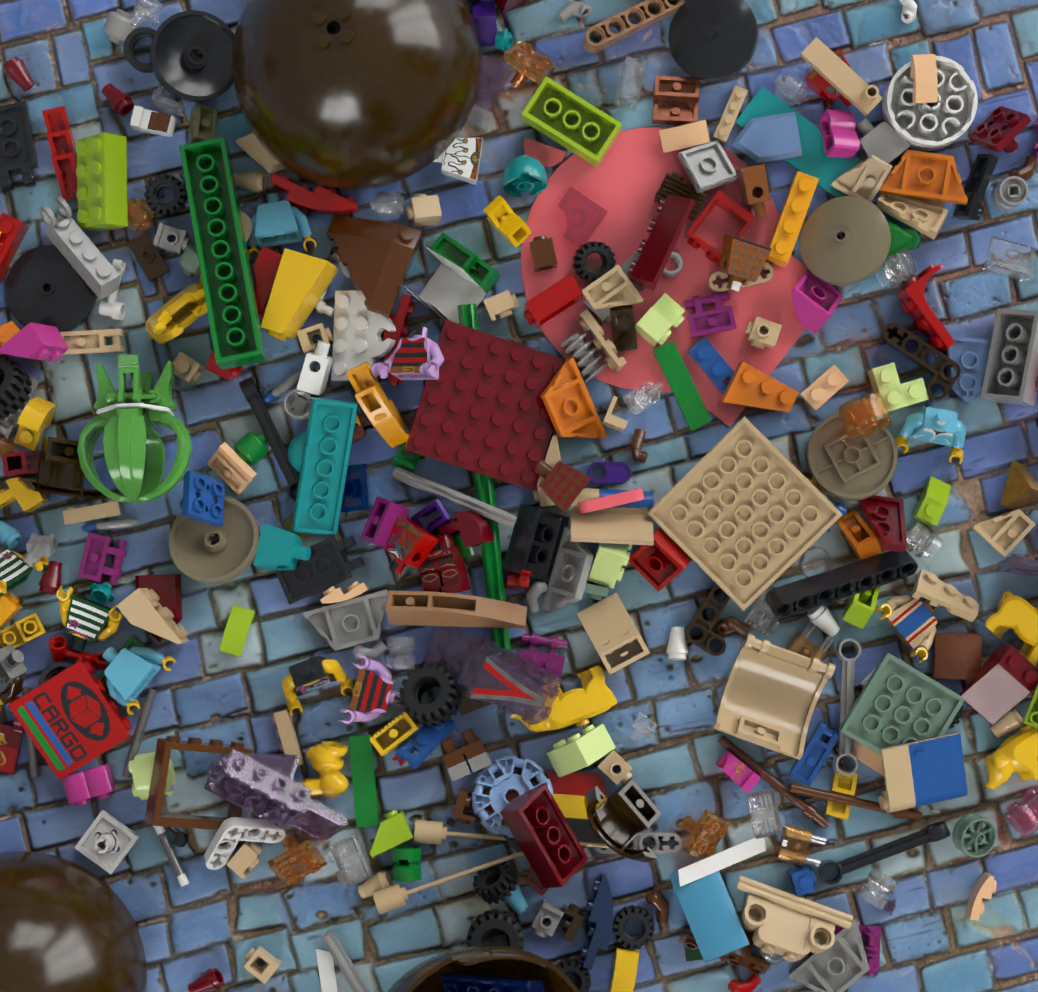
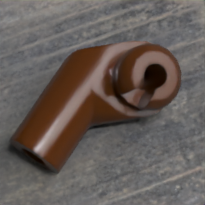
[646,891,669,923]

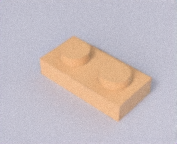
[800,364,849,411]

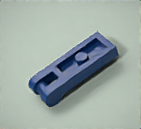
[687,337,734,395]
[396,719,456,769]
[789,720,839,786]

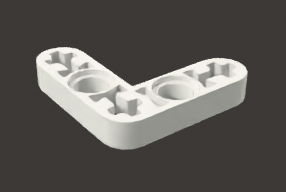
[204,817,286,870]

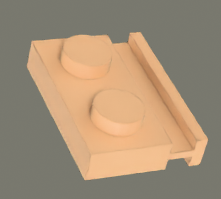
[207,442,257,496]

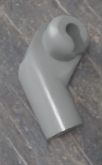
[557,1,591,22]

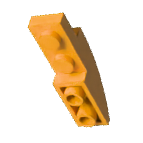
[346,361,410,448]

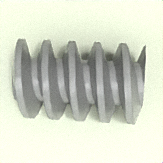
[560,332,607,382]

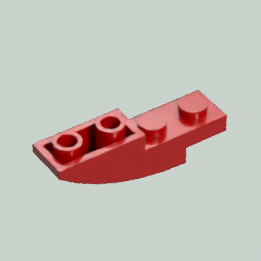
[269,173,360,215]
[383,293,416,387]

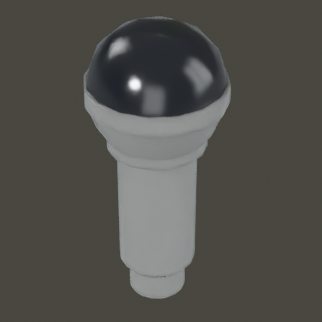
[330,246,352,279]

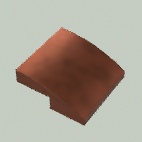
[652,75,700,125]
[932,633,982,680]

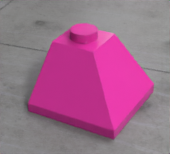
[791,269,844,334]

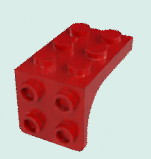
[896,263,956,352]

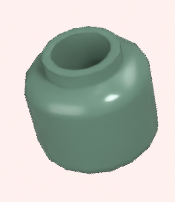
[179,243,201,278]

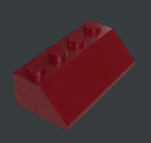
[628,194,695,291]
[500,783,588,888]

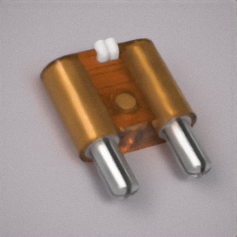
[785,622,834,662]
[776,824,826,868]

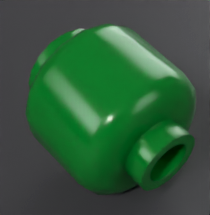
[234,432,268,465]

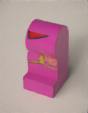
[716,750,761,793]

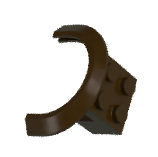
[19,436,114,500]
[584,779,662,862]

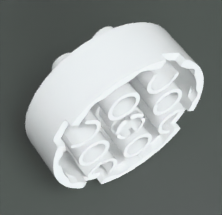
[882,56,978,151]

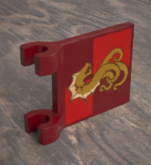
[0,717,24,775]

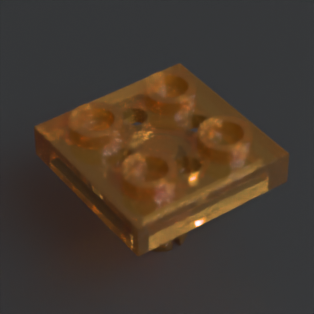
[501,41,557,89]
[681,810,730,860]
[268,836,327,886]

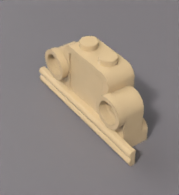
[736,875,853,962]

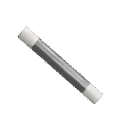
[153,826,189,887]

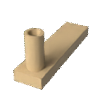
[800,37,883,116]

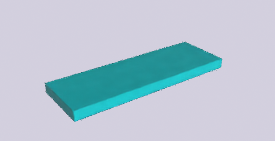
[735,86,863,198]
[291,397,358,536]

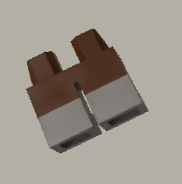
[441,728,492,782]

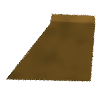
[1000,461,1038,509]

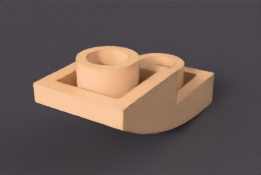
[910,54,938,103]
[659,120,710,153]
[320,581,370,603]
[965,872,997,921]

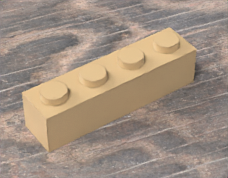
[712,85,748,145]
[62,499,123,525]
[272,709,304,768]

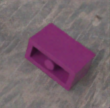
[360,496,410,548]

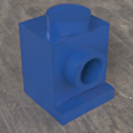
[787,865,817,896]

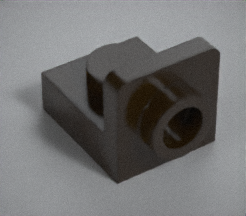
[561,903,584,942]

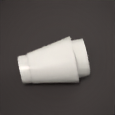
[807,605,840,637]
[666,627,688,661]

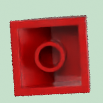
[628,527,692,592]

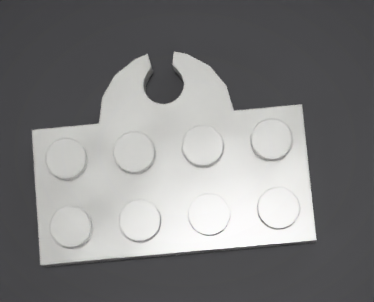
[331,290,396,382]

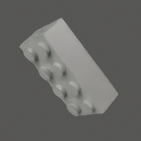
[981,308,1038,406]

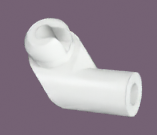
[899,0,917,24]

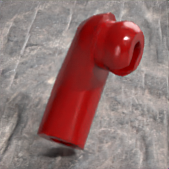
[728,973,762,992]

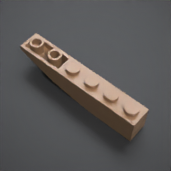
[386,591,527,629]

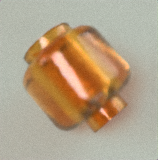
[127,197,155,232]

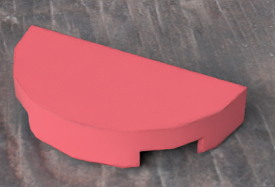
[523,137,567,168]

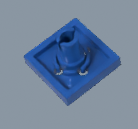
[180,471,225,527]

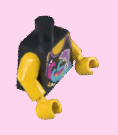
[281,656,354,716]

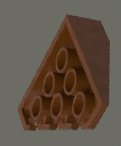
[327,215,421,317]

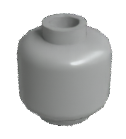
[103,9,137,45]

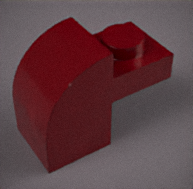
[1,450,41,478]
[439,511,494,548]

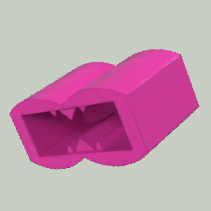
[819,109,860,158]
[62,763,116,807]

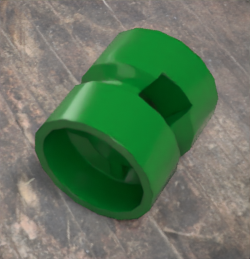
[392,845,422,882]

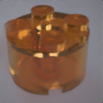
[838,392,892,439]

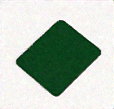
[684,945,703,961]

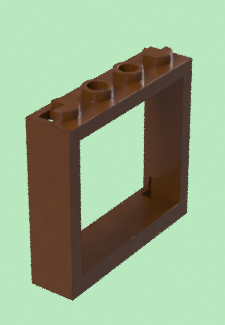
[145,735,252,830]

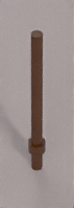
[718,735,830,829]
[789,783,923,821]

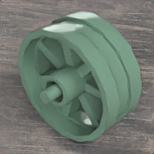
[952,813,997,858]

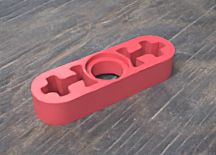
[578,488,645,514]

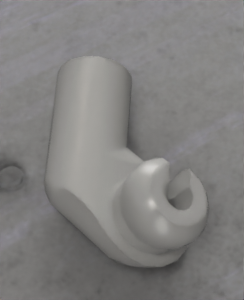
[526,581,548,613]
[353,640,388,661]

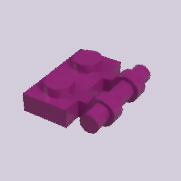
[684,291,737,338]
[78,532,127,585]
[517,632,567,679]

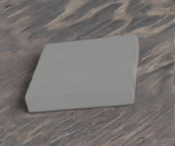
[677,140,738,193]

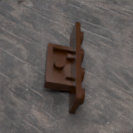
[679,930,771,974]

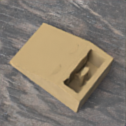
[117,588,189,645]
[576,592,650,675]

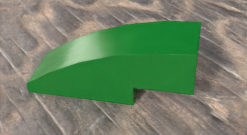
[430,232,500,293]

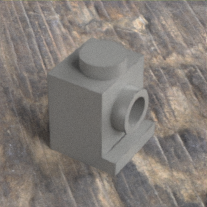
[153,223,191,255]
[531,899,564,938]

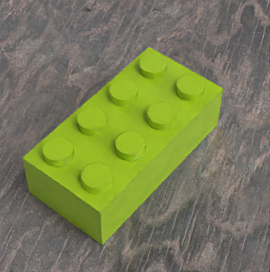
[521,76,622,168]
[76,132,128,233]

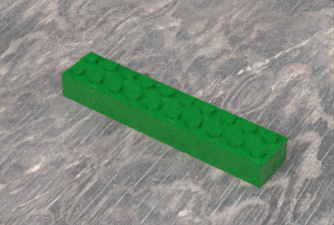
[179,137,267,370]

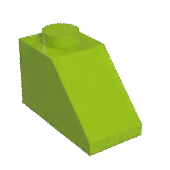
[911,476,951,526]
[842,586,880,629]
[370,809,414,857]

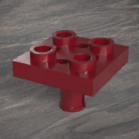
[968,106,1031,153]

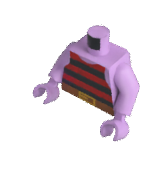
[371,326,444,380]
[339,653,403,724]

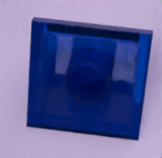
[340,464,372,513]

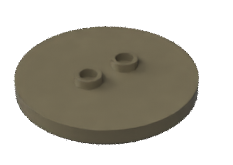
[806,411,898,501]

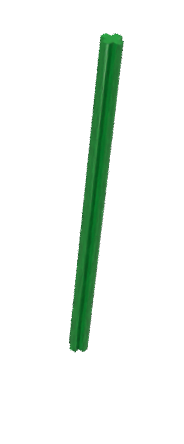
[457,304,512,666]

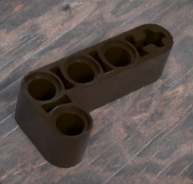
[882,323,961,402]
[685,582,730,656]

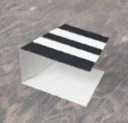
[399,246,486,324]

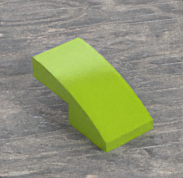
[219,605,255,658]

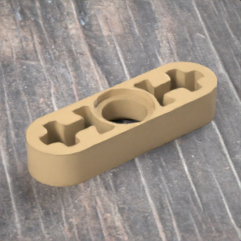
[708,262,773,293]

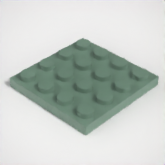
[838,652,965,755]

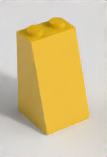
[260,248,339,341]

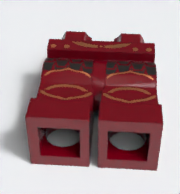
[418,534,471,593]

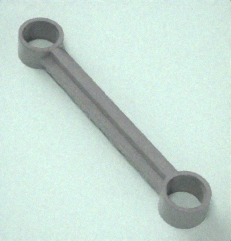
[832,638,861,776]

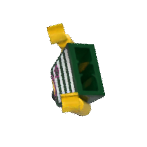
[0,546,49,598]
[56,585,124,652]

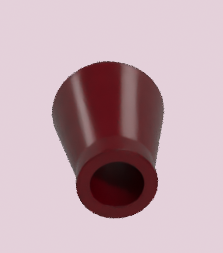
[3,56,35,92]
[101,83,134,116]
[38,561,63,595]
[188,968,224,992]

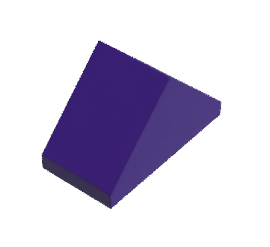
[472,0,497,47]
[410,499,451,532]

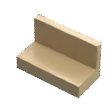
[602,396,628,433]

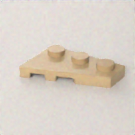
[876,193,949,240]
[578,309,627,372]
[911,569,979,622]

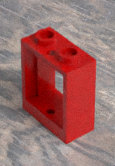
[685,190,755,263]
[523,274,583,328]

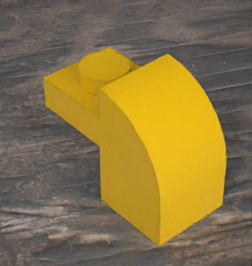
[483,195,532,248]
[14,397,58,451]
[0,478,49,513]

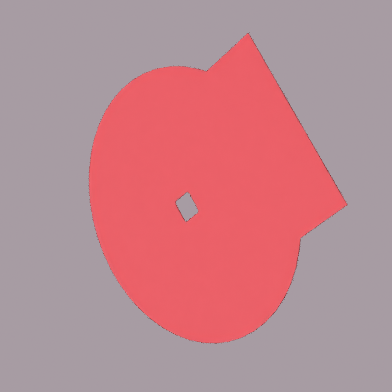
[521,127,834,427]

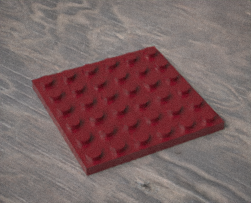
[404,319,566,491]

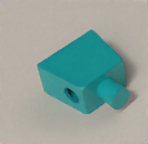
[253,523,311,571]

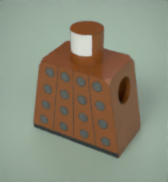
[736,164,770,217]
[719,235,771,292]

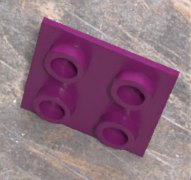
[835,925,881,975]

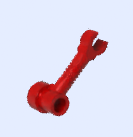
[505,570,531,590]
[49,635,108,670]

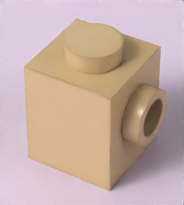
[406,194,442,228]
[745,316,782,349]

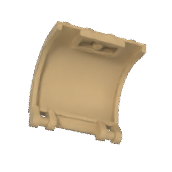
[713,633,836,760]

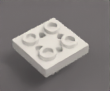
[75,810,140,875]

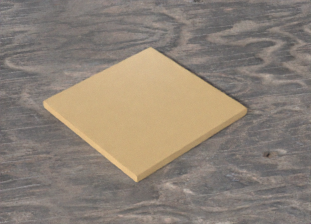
[647,416,843,611]

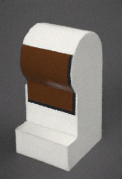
[130,106,177,137]

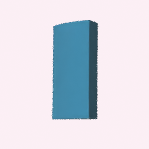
[669,871,750,962]

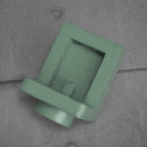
[584,578,609,600]

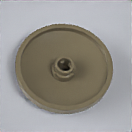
[800,196,891,286]
[169,496,260,585]

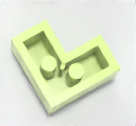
[635,293,685,347]
[867,362,929,414]
[588,543,632,589]
[546,724,616,778]

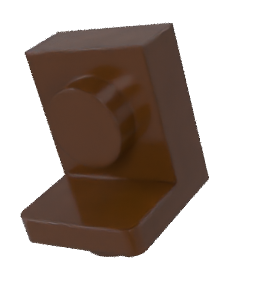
[453,787,476,824]

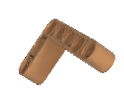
[582,0,684,53]

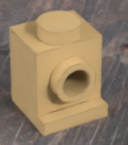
[483,290,519,324]
[296,323,333,355]
[596,749,633,785]
[226,841,263,880]
[244,946,282,984]

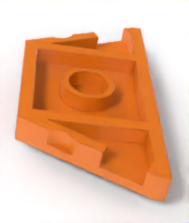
[879,150,968,205]
[541,357,607,438]

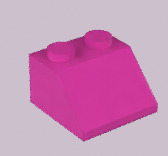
[0,322,69,362]

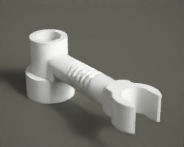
[99,259,126,321]

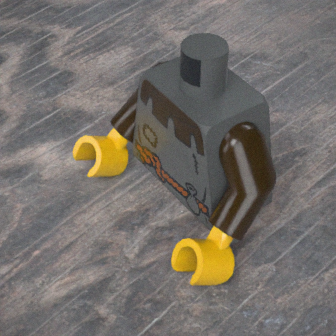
[0,643,27,711]

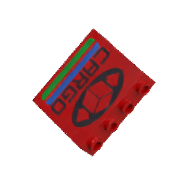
[8,657,132,781]

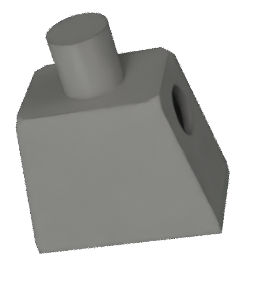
[856,118,911,164]

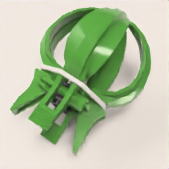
[77,354,192,504]

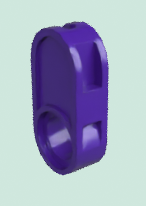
[587,461,632,484]

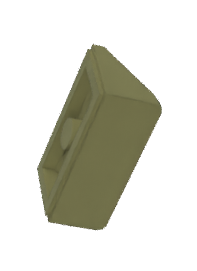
[188,102,218,144]

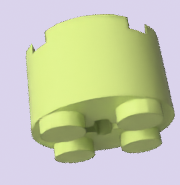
[128,752,175,800]

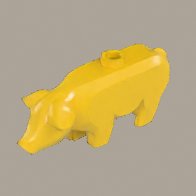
[145,275,207,344]
[985,591,1038,666]
[510,665,617,732]
[983,724,1038,790]

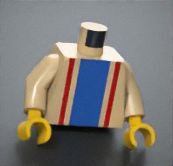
[875,595,941,664]

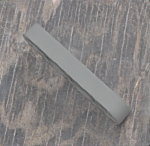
[594,831,682,854]

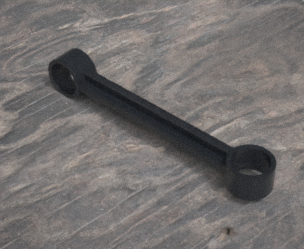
[239,377,299,502]
[818,821,951,885]

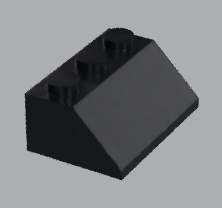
[502,503,570,582]

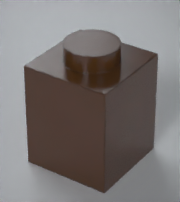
[529,235,557,272]

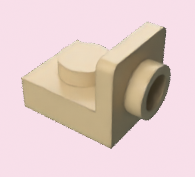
[173,351,204,385]

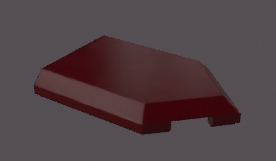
[135,574,182,643]

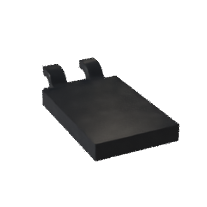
[0,101,39,192]
[275,536,365,605]

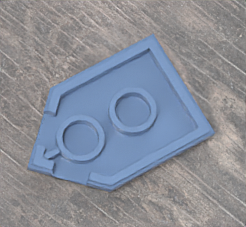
[732,112,802,164]
[945,336,992,405]

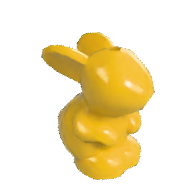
[300,741,349,798]

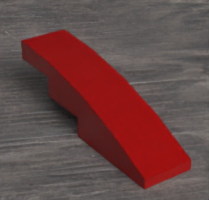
[42,106,77,201]

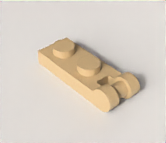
[60,329,124,355]

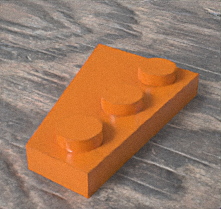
[720,361,799,412]

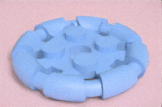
[471,755,554,838]

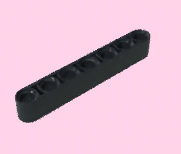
[765,550,918,618]

